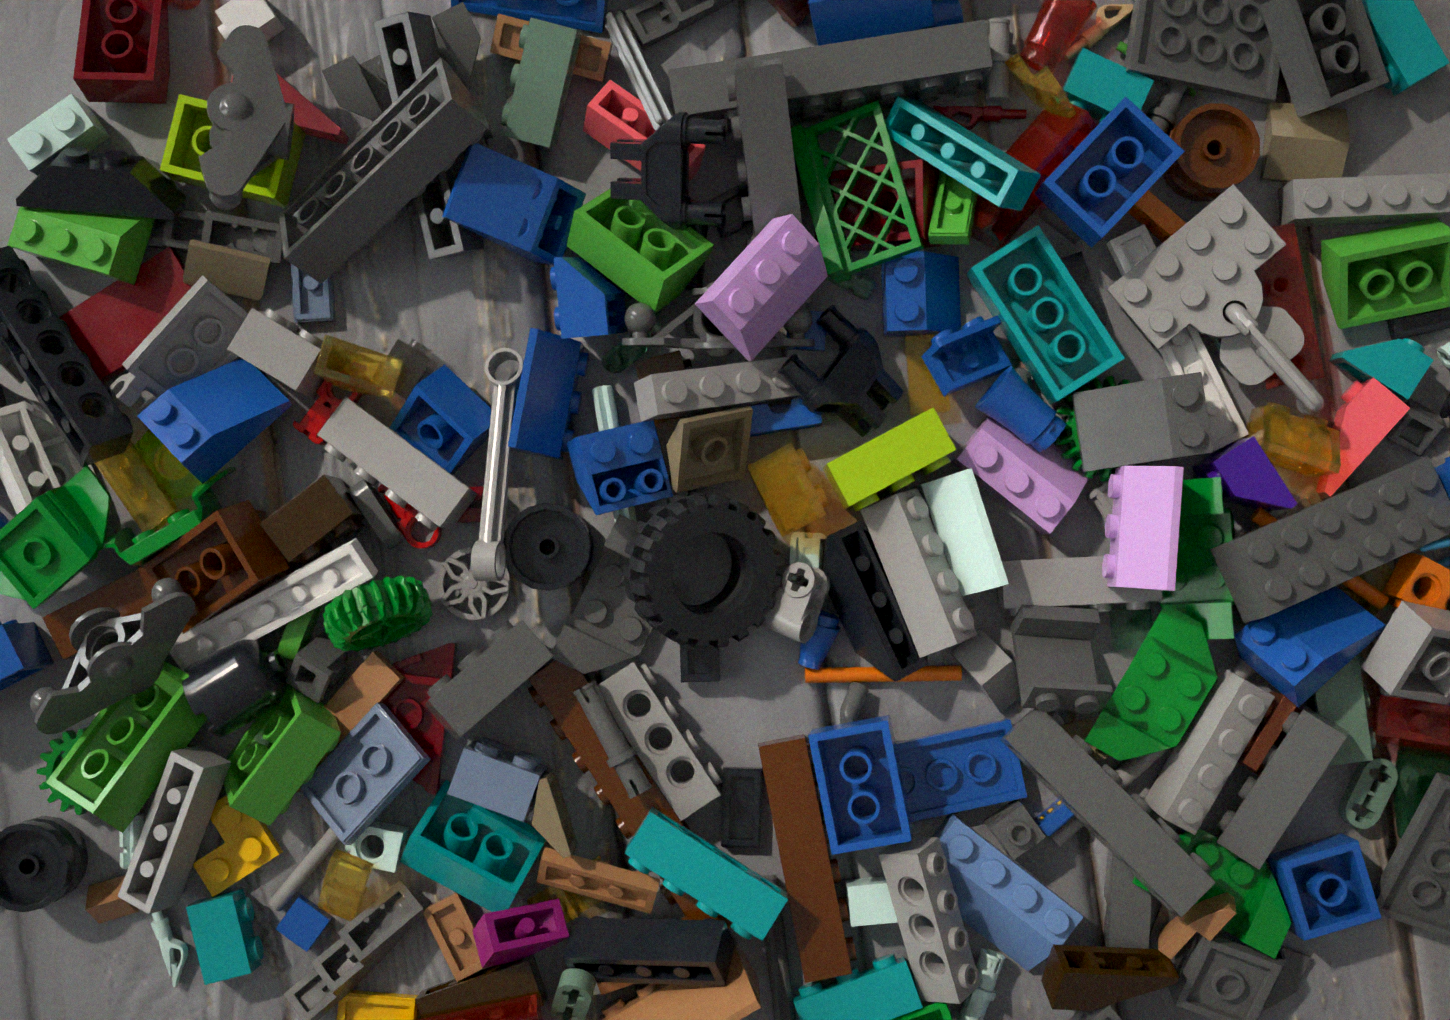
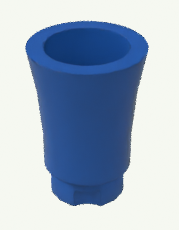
[975,366,1066,453]

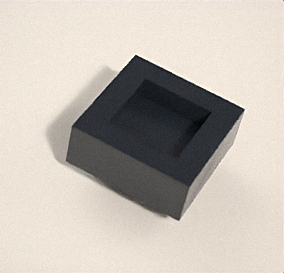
[680,644,720,683]

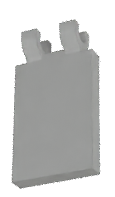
[109,275,249,412]

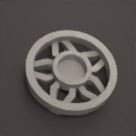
[437,547,511,621]

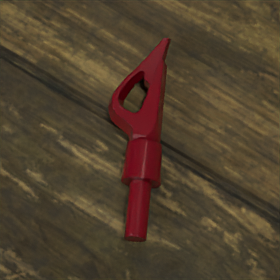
[933,105,1027,130]

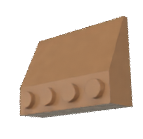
[599,938,761,1020]

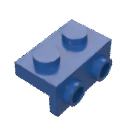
[921,315,1012,397]

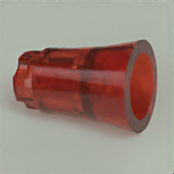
[1018,0,1097,75]

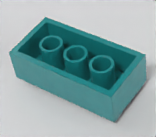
[966,225,1125,405]

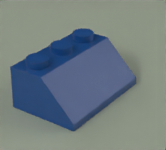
[807,0,935,46]
[508,328,589,460]

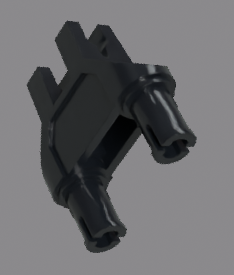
[610,112,727,231]
[778,305,904,437]

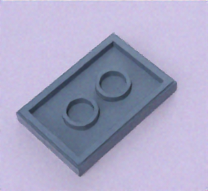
[300,702,431,845]

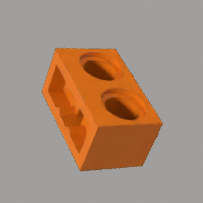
[1382,552,1450,611]

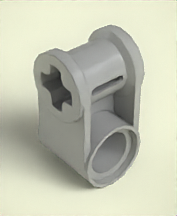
[765,562,830,643]

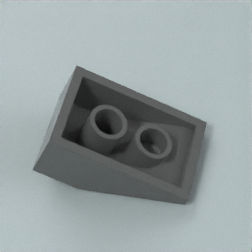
[1071,372,1213,472]

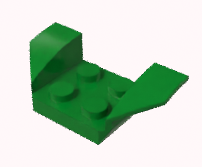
[0,466,111,609]
[103,467,236,566]
[1159,477,1235,639]
[1085,603,1218,761]
[1132,828,1291,959]

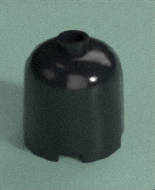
[182,639,287,737]

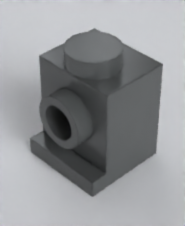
[286,632,348,703]

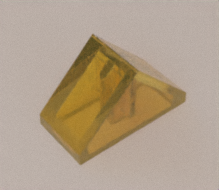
[314,335,403,399]

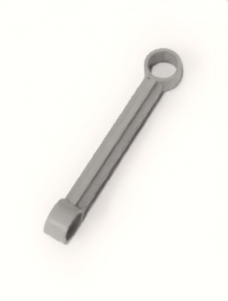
[471,348,524,582]

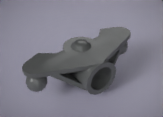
[199,25,295,210]
[622,281,815,357]
[30,578,195,734]

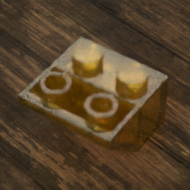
[747,442,830,538]

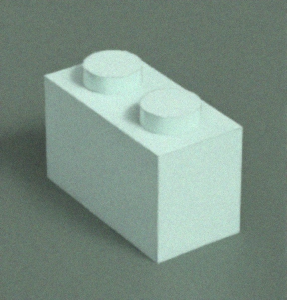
[7,94,110,176]

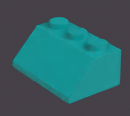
[400,780,546,912]

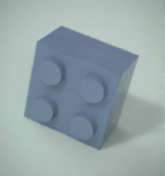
[447,737,548,822]

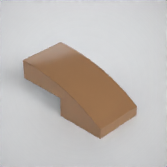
[1158,893,1236,959]

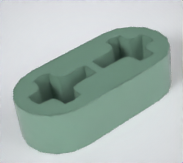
[1339,756,1398,829]
[550,968,596,1020]

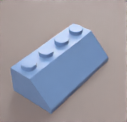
[931,813,1083,971]

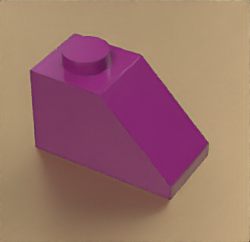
[472,899,569,968]

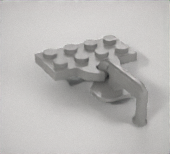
[1107,184,1324,414]

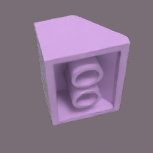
[695,214,828,361]
[951,416,1088,535]
[1102,466,1184,591]

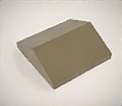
[1260,102,1350,182]
[666,406,753,493]
[532,768,578,858]

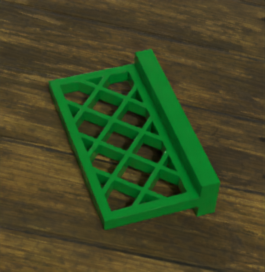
[791,100,924,284]

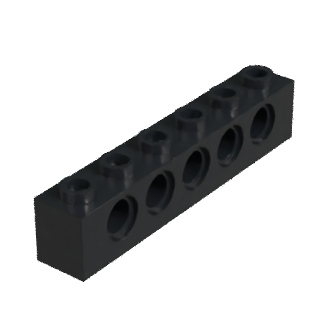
[0,246,134,467]

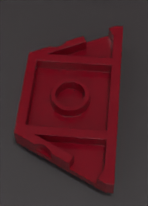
[383,642,457,795]

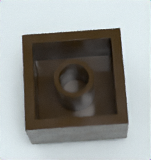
[260,474,365,564]

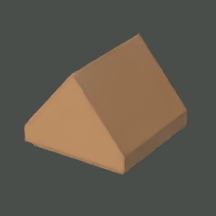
[85,874,138,924]

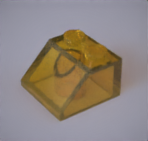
[1243,402,1341,478]

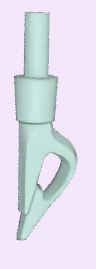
[150,910,188,987]

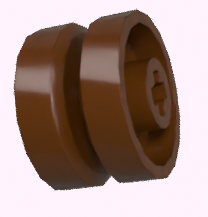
[1163,103,1260,202]

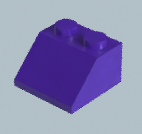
[1192,436,1298,511]

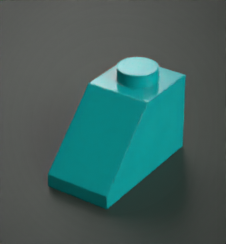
[1329,338,1433,401]

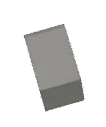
[950,628,1020,713]

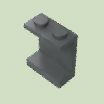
[1010,604,1113,714]

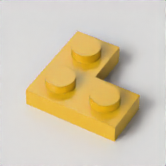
[193,795,283,897]

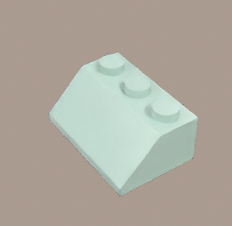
[917,468,1009,596]

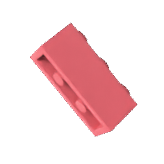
[583,80,706,182]

